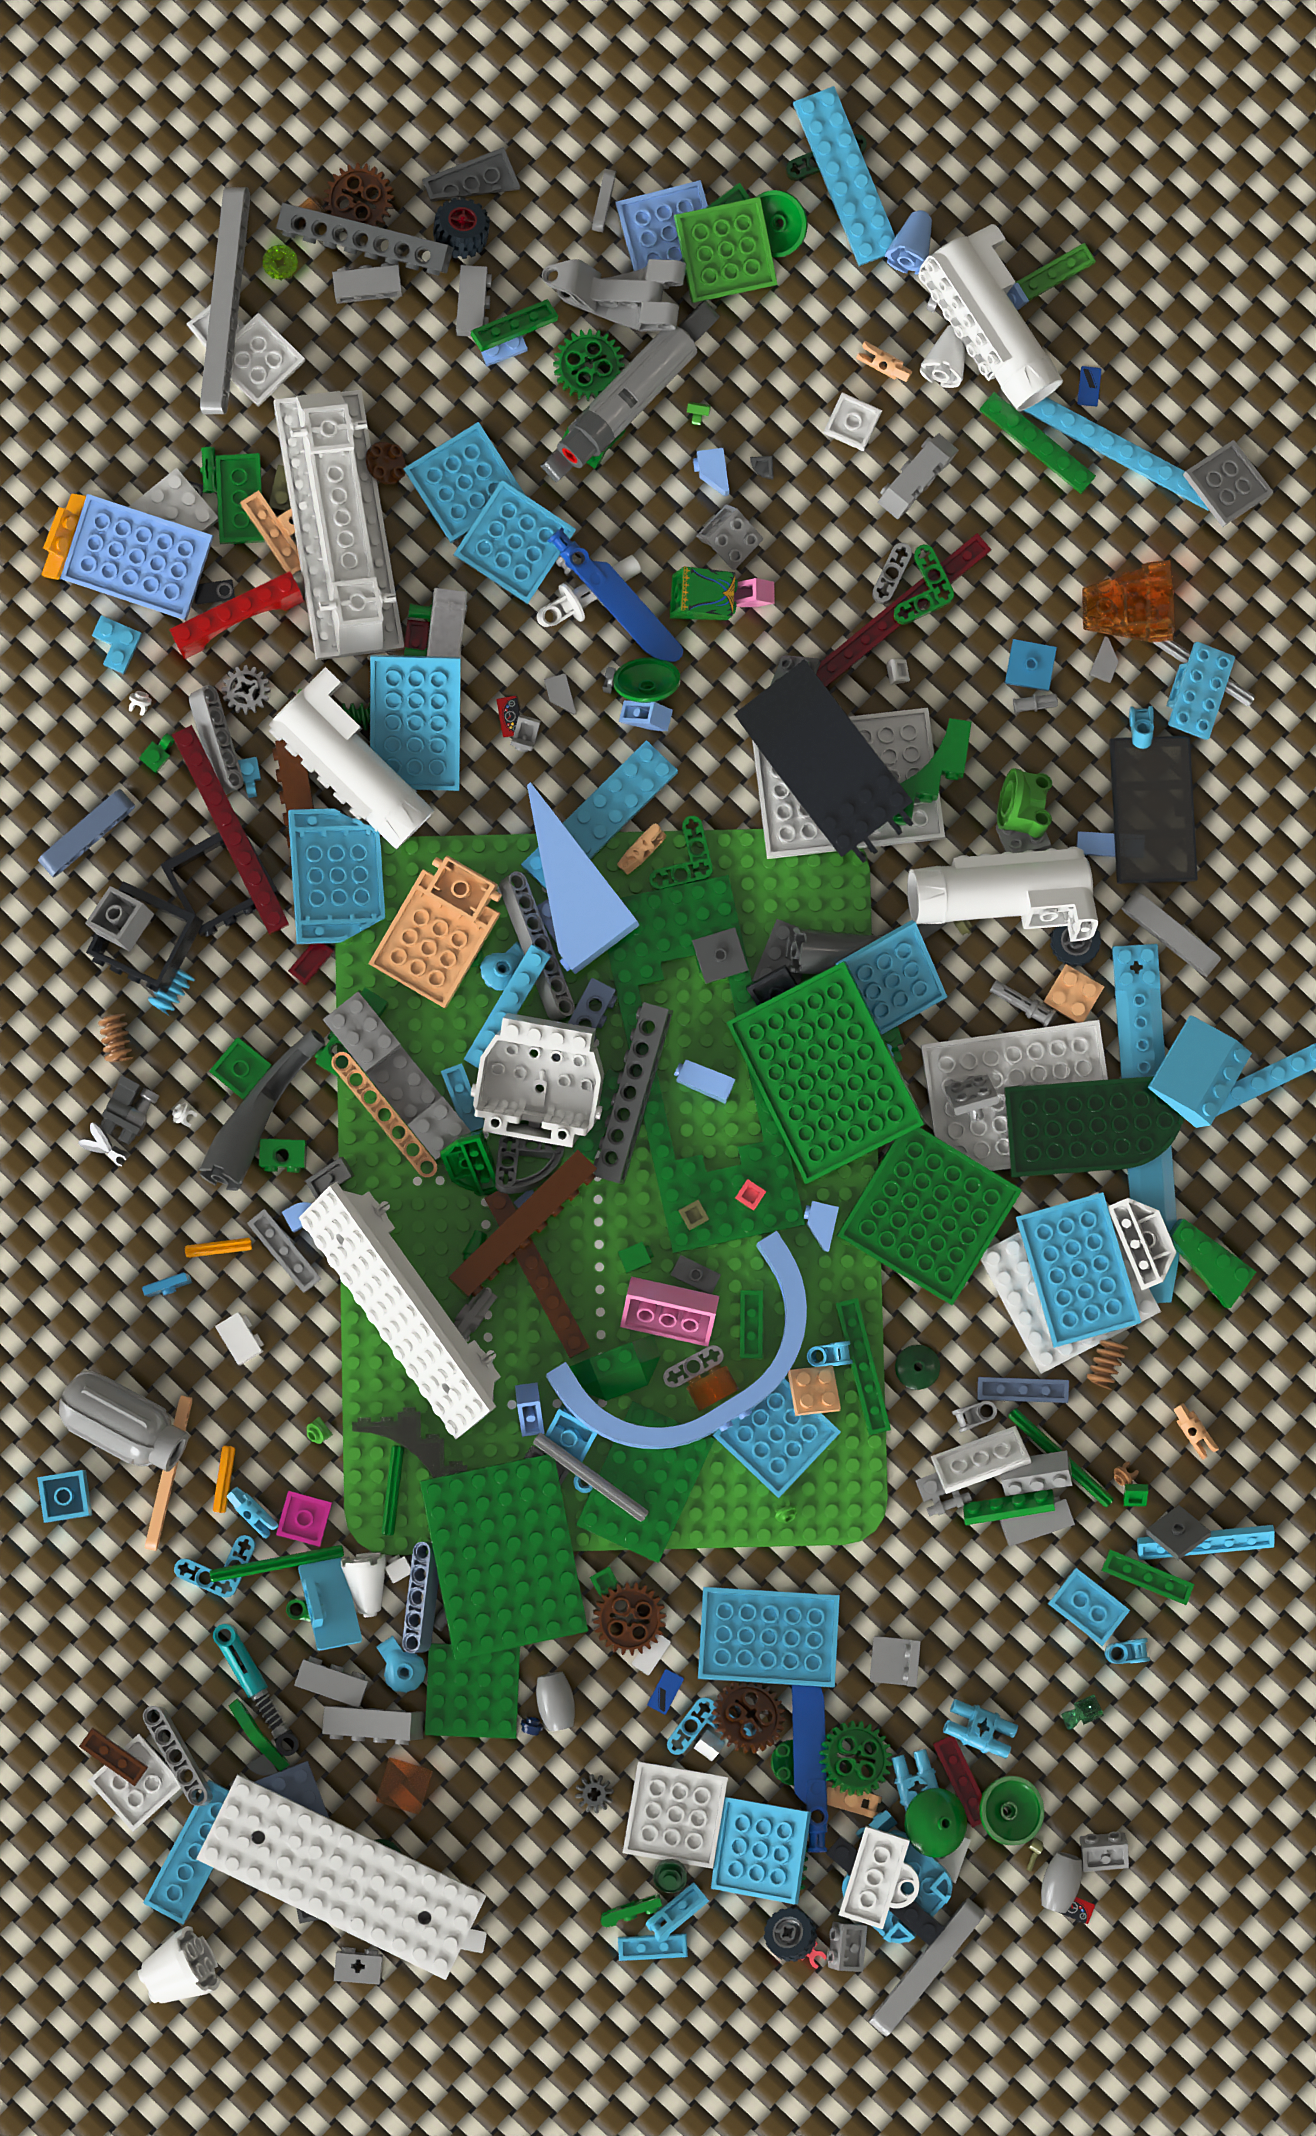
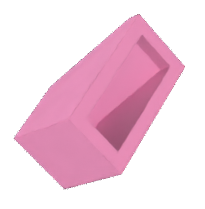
[734,578,775,607]

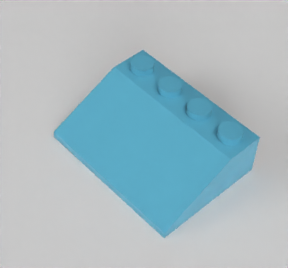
[1148,1015,1252,1128]

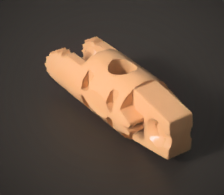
[856,341,912,382]
[617,823,666,875]
[1174,1403,1219,1460]

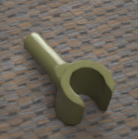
[1026,1837,1043,1871]

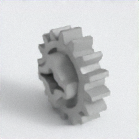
[221,665,271,715]

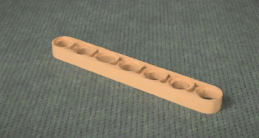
[331,1052,437,1177]
[145,1395,193,1551]

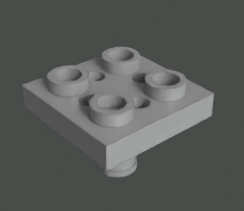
[945,1075,999,1122]

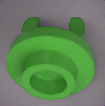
[773,1498,798,1523]

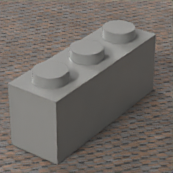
[332,263,402,304]
[456,265,492,337]
[1001,1450,1073,1496]
[1000,1496,1075,1546]
[294,1656,369,1708]

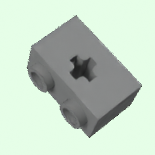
[334,1947,383,1985]

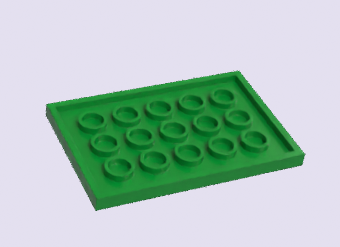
[576,1401,715,1563]

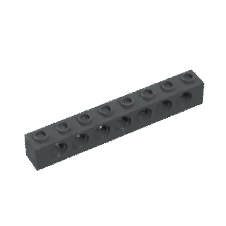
[276,203,453,276]
[593,1002,673,1184]

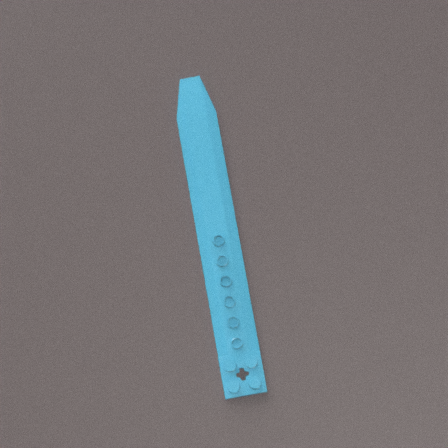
[1112,944,1179,1303]

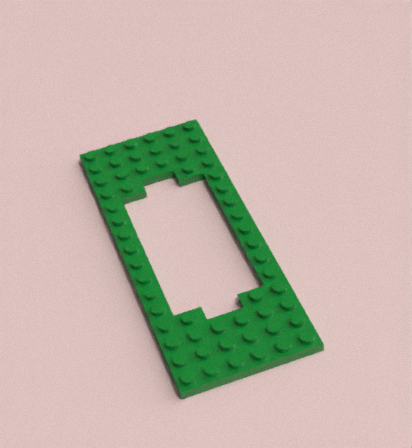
[607,875,805,1253]

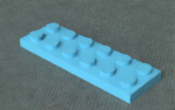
[143,1780,230,1924]

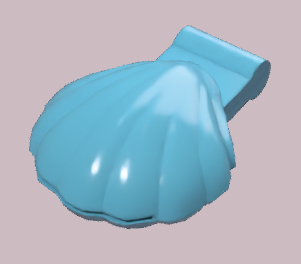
[480,942,525,991]
[376,1636,426,1693]

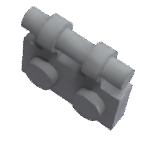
[915,1472,972,1517]

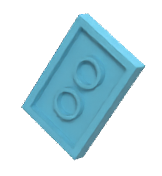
[1048,1568,1130,1646]

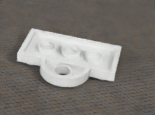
[839,1826,920,1929]

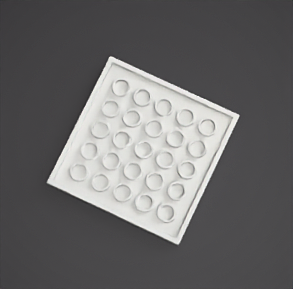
[980,1192,1161,1374]

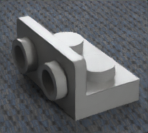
[1080,1832,1129,1872]
[827,1922,867,1972]

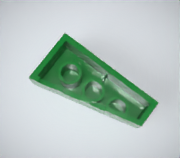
[1169,1219,1256,1308]

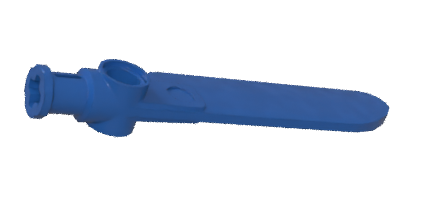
[547,527,683,662]
[792,1685,828,1852]

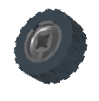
[1050,926,1101,967]
[764,1908,817,1962]

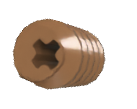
[98,1013,133,1062]
[1086,1340,1128,1390]

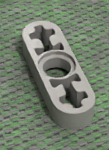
[592,169,616,233]
[872,543,912,604]
[663,1345,724,1388]

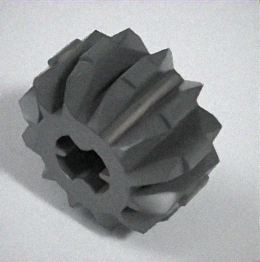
[575,1774,614,1813]

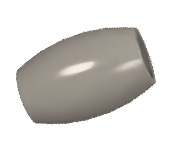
[536,1672,575,1731]
[1041,1852,1082,1913]

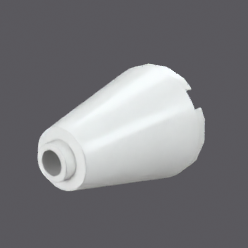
[920,325,966,388]
[340,1552,386,1617]

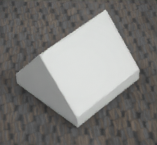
[886,659,910,685]
[694,1730,725,1761]

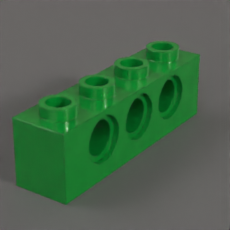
[315,987,389,1079]

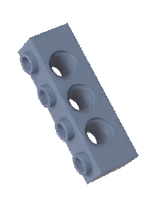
[553,978,618,1061]

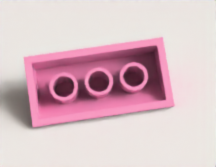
[620,1276,720,1347]

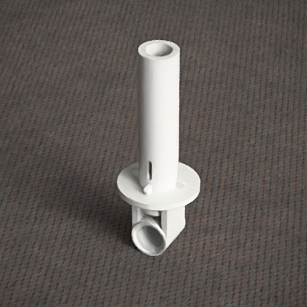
[537,555,641,627]

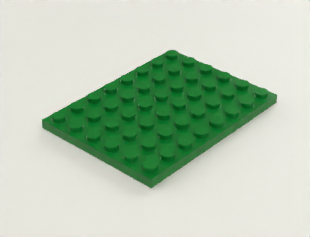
[726,961,926,1184]
[420,1454,588,1660]

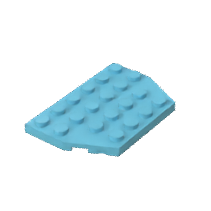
[288,808,385,944]

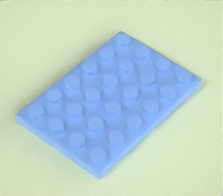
[60,494,214,621]

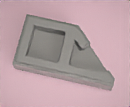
[1089,636,1119,683]
[544,674,576,715]

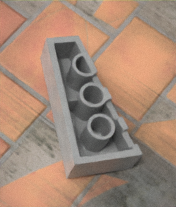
[322,1706,425,1745]

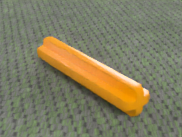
[185,1238,252,1258]
[213,1446,236,1513]

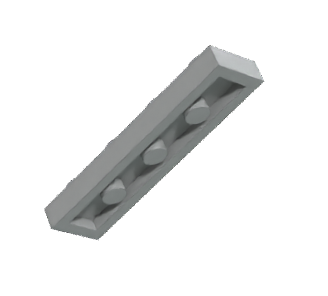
[247,1209,321,1293]

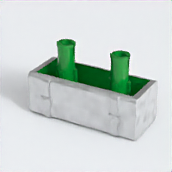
[404,588,468,657]

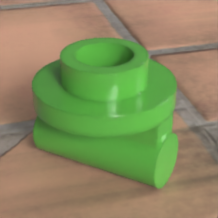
[307,1417,333,1444]

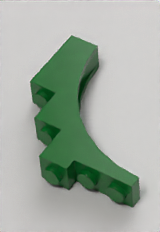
[892,718,972,825]

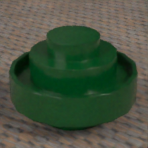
[653,1859,687,1893]

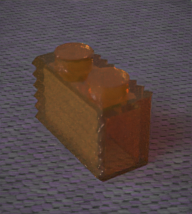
[686,1364,739,1411]

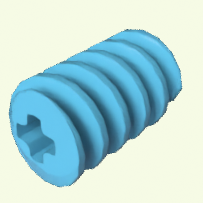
[148,968,196,1016]

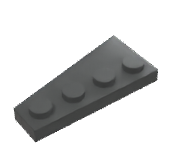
[422,147,520,202]

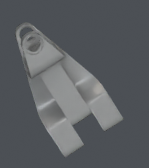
[542,259,686,332]

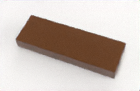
[79,1727,148,1786]

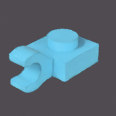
[238,757,261,798]
[856,1810,897,1838]

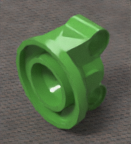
[997,768,1052,838]

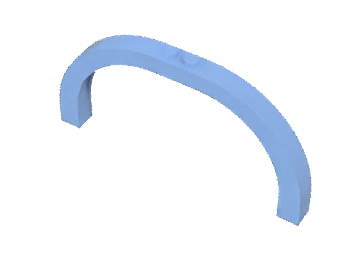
[546,1231,807,1449]

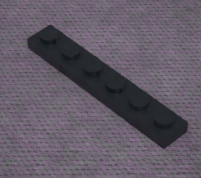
[826,1835,945,1946]

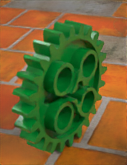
[553,329,625,401]
[819,1721,893,1796]

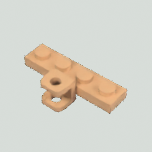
[240,490,301,575]

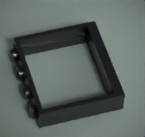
[160,831,280,937]
[86,881,204,993]

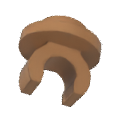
[1114,1461,1139,1486]

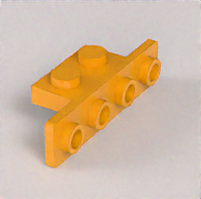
[41,493,86,580]

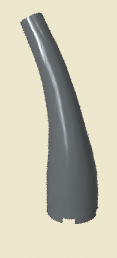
[786,922,948,974]
[199,1029,325,1191]

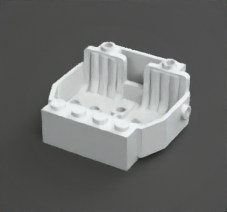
[471,1013,604,1147]

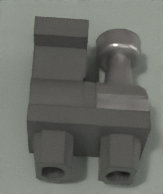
[101,1075,160,1145]

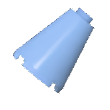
[885,210,932,274]

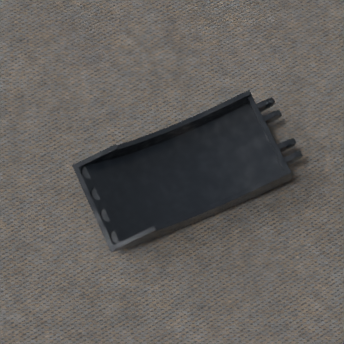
[734,659,914,863]

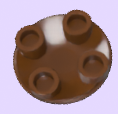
[365,442,406,484]

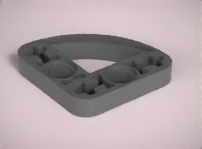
[495,1135,565,1194]

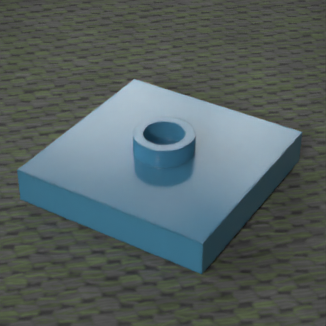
[1005,639,1057,691]
[142,1272,192,1298]

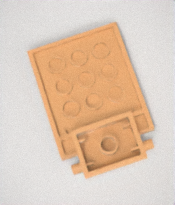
[368,855,502,1009]

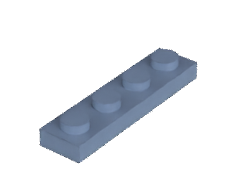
[977,1377,1069,1403]

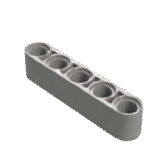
[189,685,244,795]
[1121,891,1221,977]
[143,1706,213,1806]

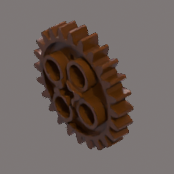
[323,163,395,232]
[592,1581,667,1656]
[711,1681,786,1754]

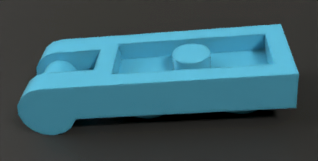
[646,1882,709,1942]

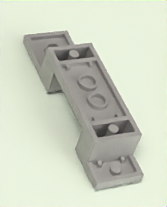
[323,992,471,1160]

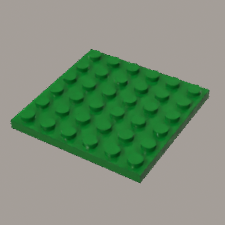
[837,1127,1022,1306]

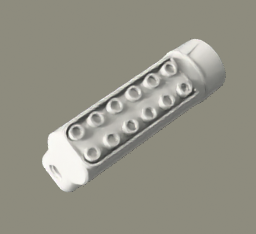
[919,224,1063,411]
[268,667,434,850]
[907,847,1098,941]

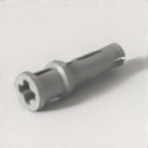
[989,979,1056,1027]

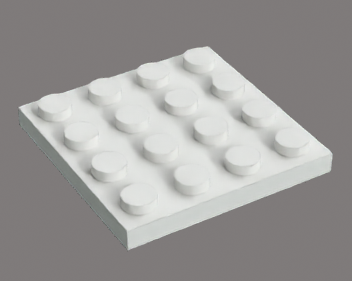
[623,1761,728,1869]

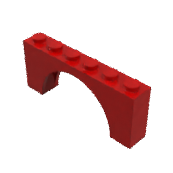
[169,571,304,660]

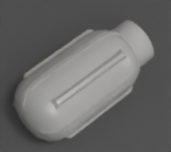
[59,1371,189,1472]

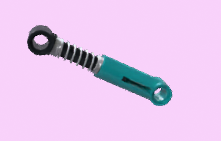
[213,1624,300,1756]

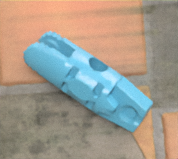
[226,1487,278,1539]

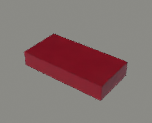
[288,943,334,986]

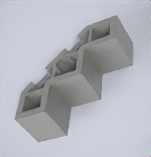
[878,433,959,519]

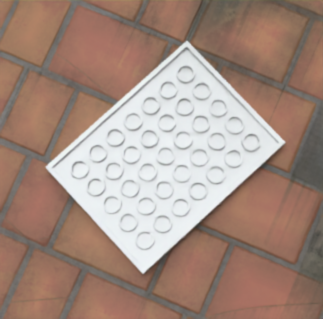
[752,708,945,859]
[921,1020,1108,1171]

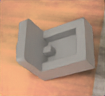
[510,715,541,752]

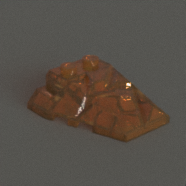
[1082,560,1175,642]

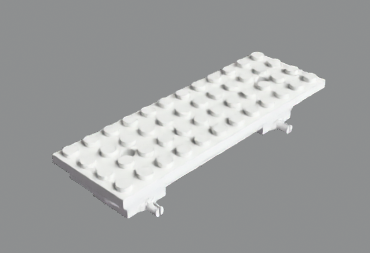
[273,390,404,660]
[299,1182,501,1439]
[196,1774,486,1980]

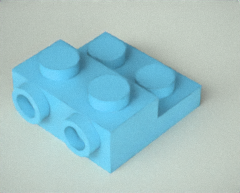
[539,1405,597,1462]

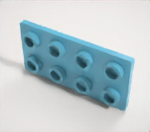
[1166,642,1235,740]
[298,1557,362,1651]

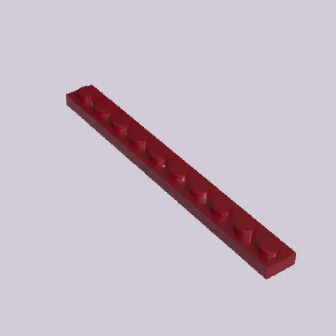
[816,533,992,687]
[172,725,289,935]

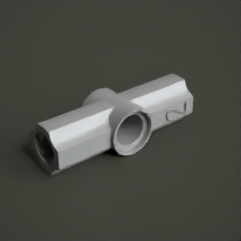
[454,1286,497,1341]

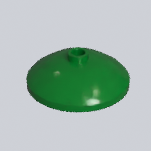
[755,190,808,258]
[613,658,680,703]
[980,1776,1044,1846]
[905,1788,967,1858]

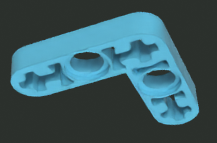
[174,1535,256,1598]
[667,1697,751,1755]

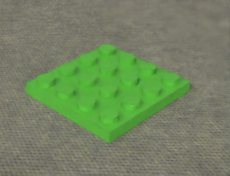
[674,197,778,303]

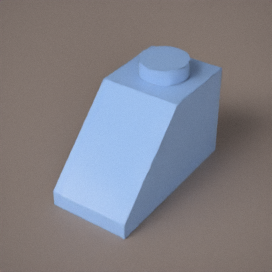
[693,448,729,497]
[619,700,673,731]
[804,1201,839,1252]
[515,1383,545,1437]

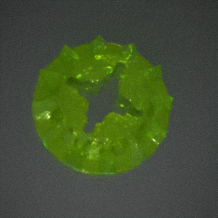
[262,245,298,281]

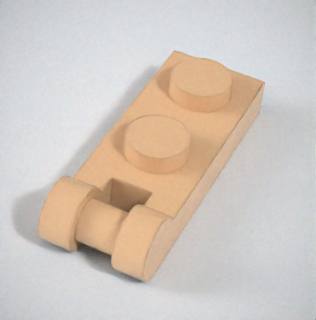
[826,1781,882,1818]

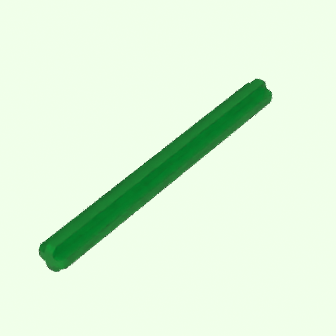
[1008,1408,1114,1507]
[209,1545,344,1582]

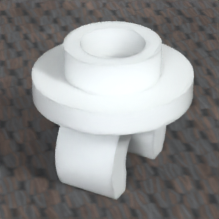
[129,691,152,715]
[172,1102,197,1127]

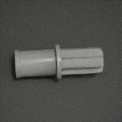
[1013,694,1058,713]

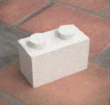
[215,1312,264,1366]

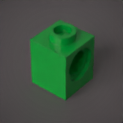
[618,1241,654,1274]

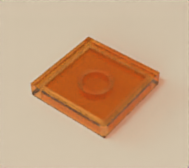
[376,1757,433,1815]

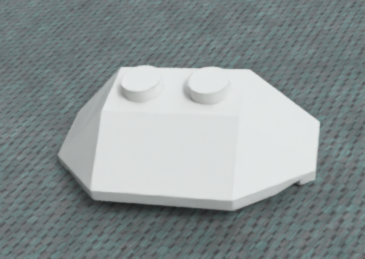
[1108,1198,1177,1290]

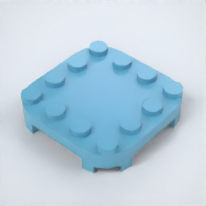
[842,1830,953,1944]

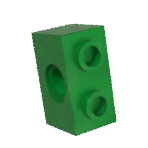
[259,1139,307,1173]

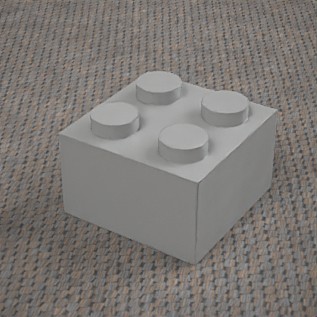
[85,886,154,952]

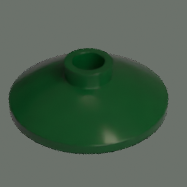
[895,1345,940,1390]

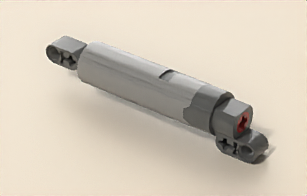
[540,300,720,483]

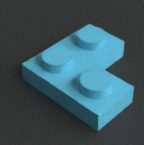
[92,615,142,674]

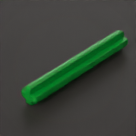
[382,1445,404,1536]

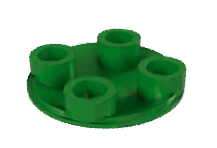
[771,1739,794,1786]

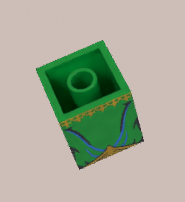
[670,566,738,620]

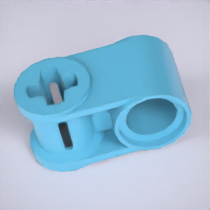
[1129,706,1154,749]
[807,1341,853,1367]
[1105,1638,1150,1664]

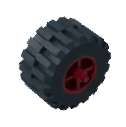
[433,198,490,259]

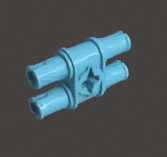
[943,1699,1018,1759]
[891,1749,939,1811]

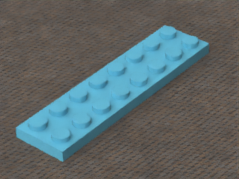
[793,86,900,266]
[521,740,678,890]

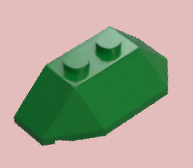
[440,1130,498,1196]
[569,1335,661,1401]

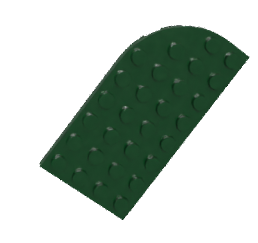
[1004,1076,1184,1178]

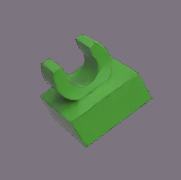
[687,401,711,425]

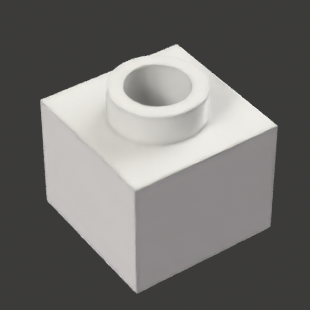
[385,1554,411,1583]

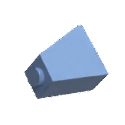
[674,1060,735,1104]

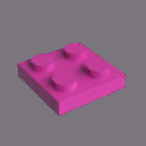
[276,1491,332,1547]

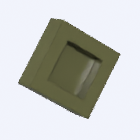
[679,1200,709,1231]

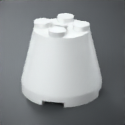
[138,1926,220,2003]

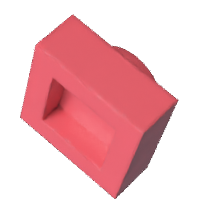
[735,1179,766,1211]

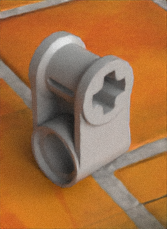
[952,1401,997,1433]

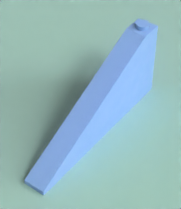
[527,782,639,974]

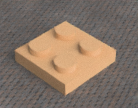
[1043,964,1104,1023]
[788,1365,841,1416]

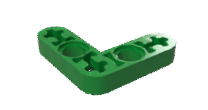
[893,544,954,625]
[649,816,713,890]
[228,1698,290,1772]

